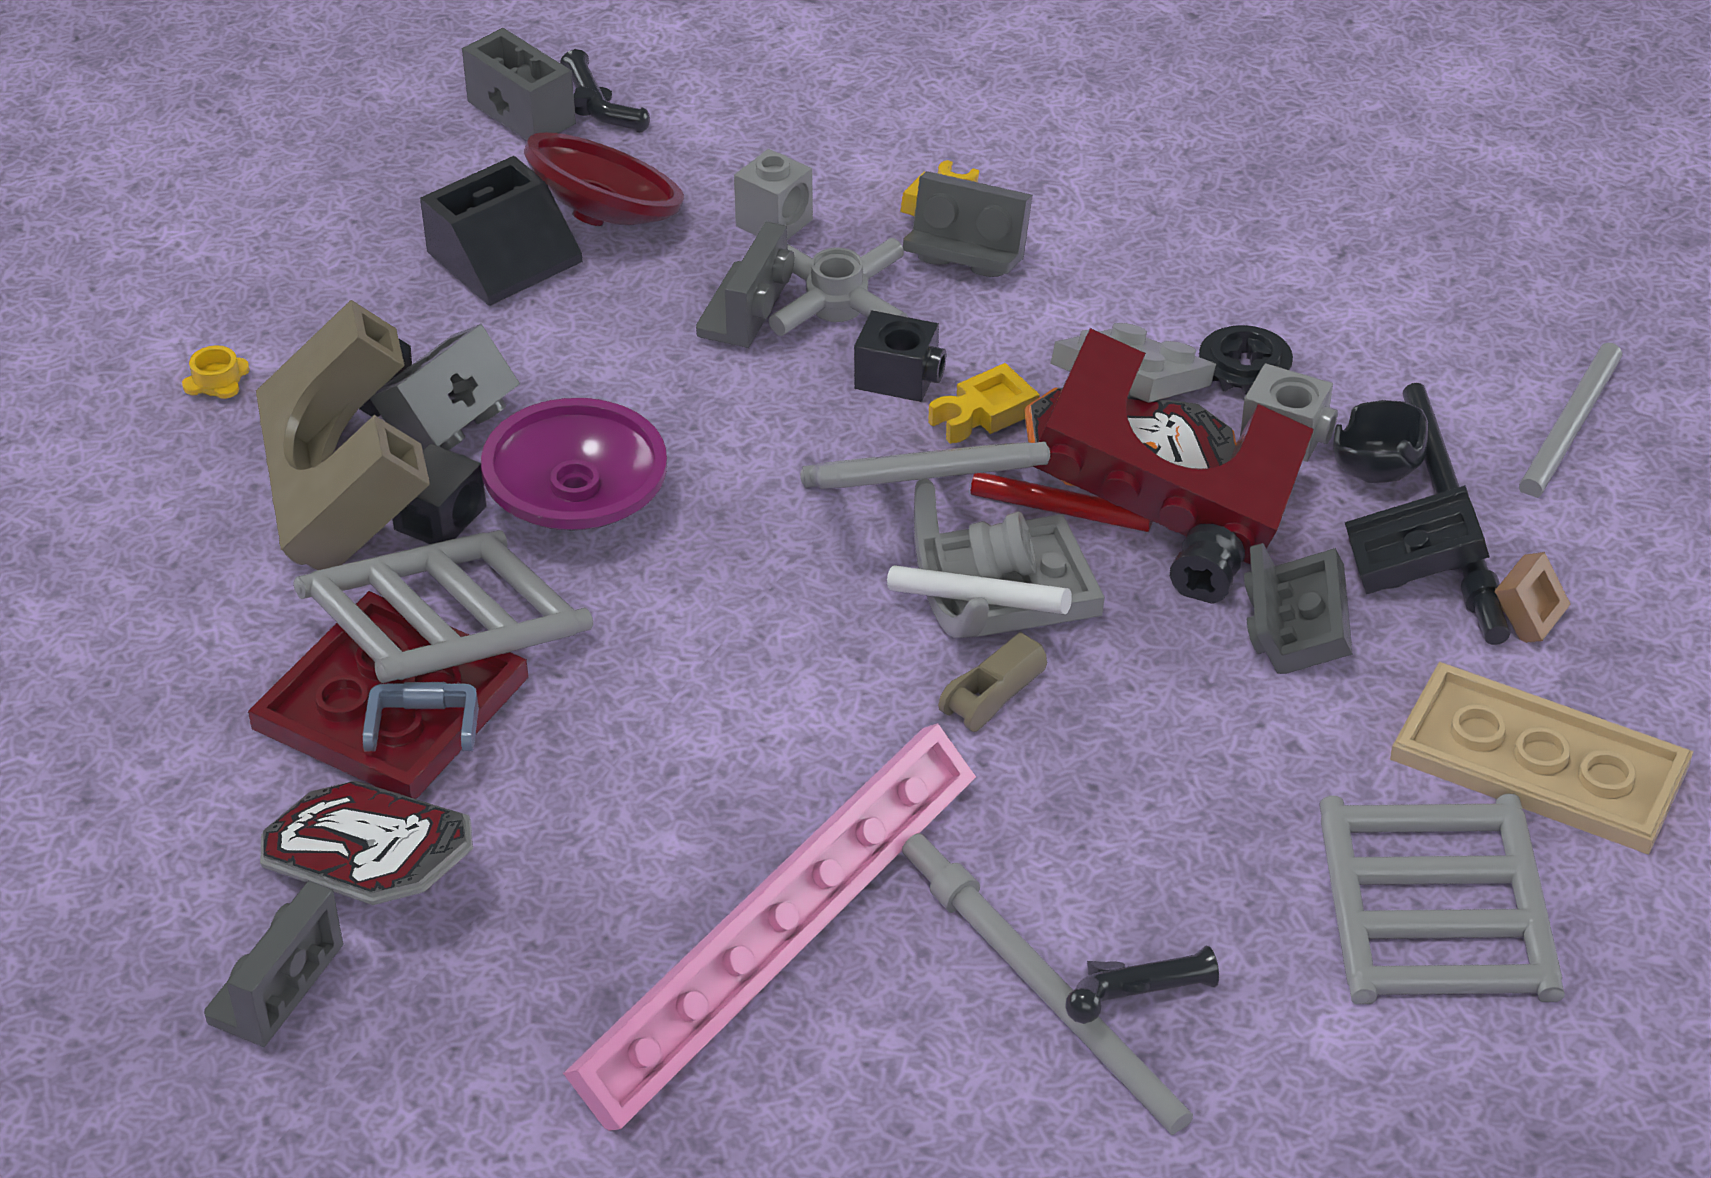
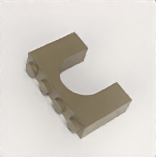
[256,300,430,570]

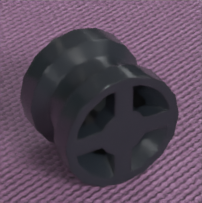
[1169,524,1245,604]

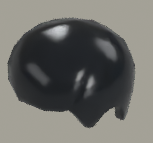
[1333,400,1428,483]

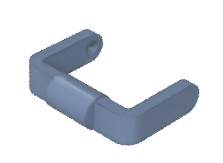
[363,682,479,751]

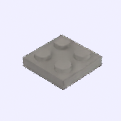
[1050,323,1216,402]

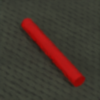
[970,473,1153,532]

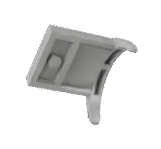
[914,479,1105,638]

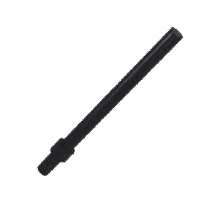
[1402,383,1510,645]

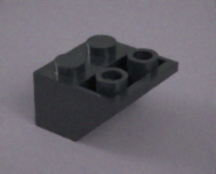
[420,156,583,306]

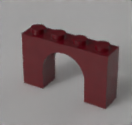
[1033,328,1314,564]

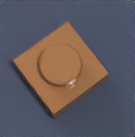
[1495,552,1571,643]

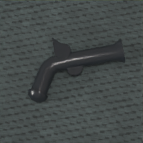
[560,49,650,133]
[1065,945,1219,1024]

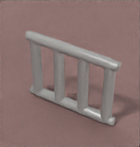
[800,442,1050,489]
[293,530,593,683]
[1319,794,1565,1004]

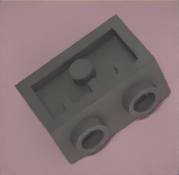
[902,171,1033,277]
[204,880,344,1048]

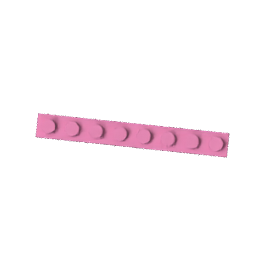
[563,723,976,1131]

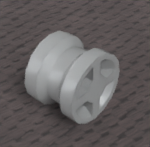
[969,511,1037,579]

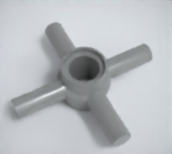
[769,238,908,336]

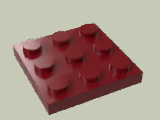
[248,591,529,799]

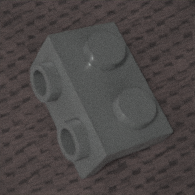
[696,222,795,348]
[1244,543,1353,674]

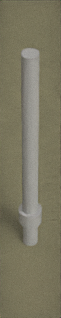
[902,833,1193,1135]

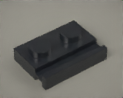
[1344,485,1490,595]

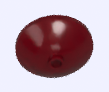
[524,132,684,226]

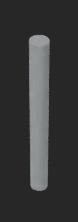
[1519,343,1622,498]

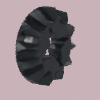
[1199,325,1293,395]

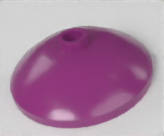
[481,398,667,531]

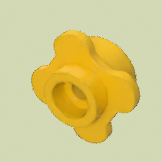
[182,345,250,399]

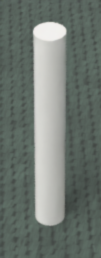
[887,565,1072,614]

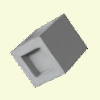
[734,149,813,240]
[1240,363,1338,462]

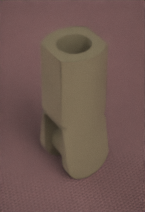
[938,632,1047,732]

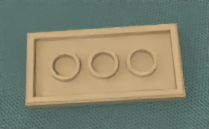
[1390,661,1694,855]

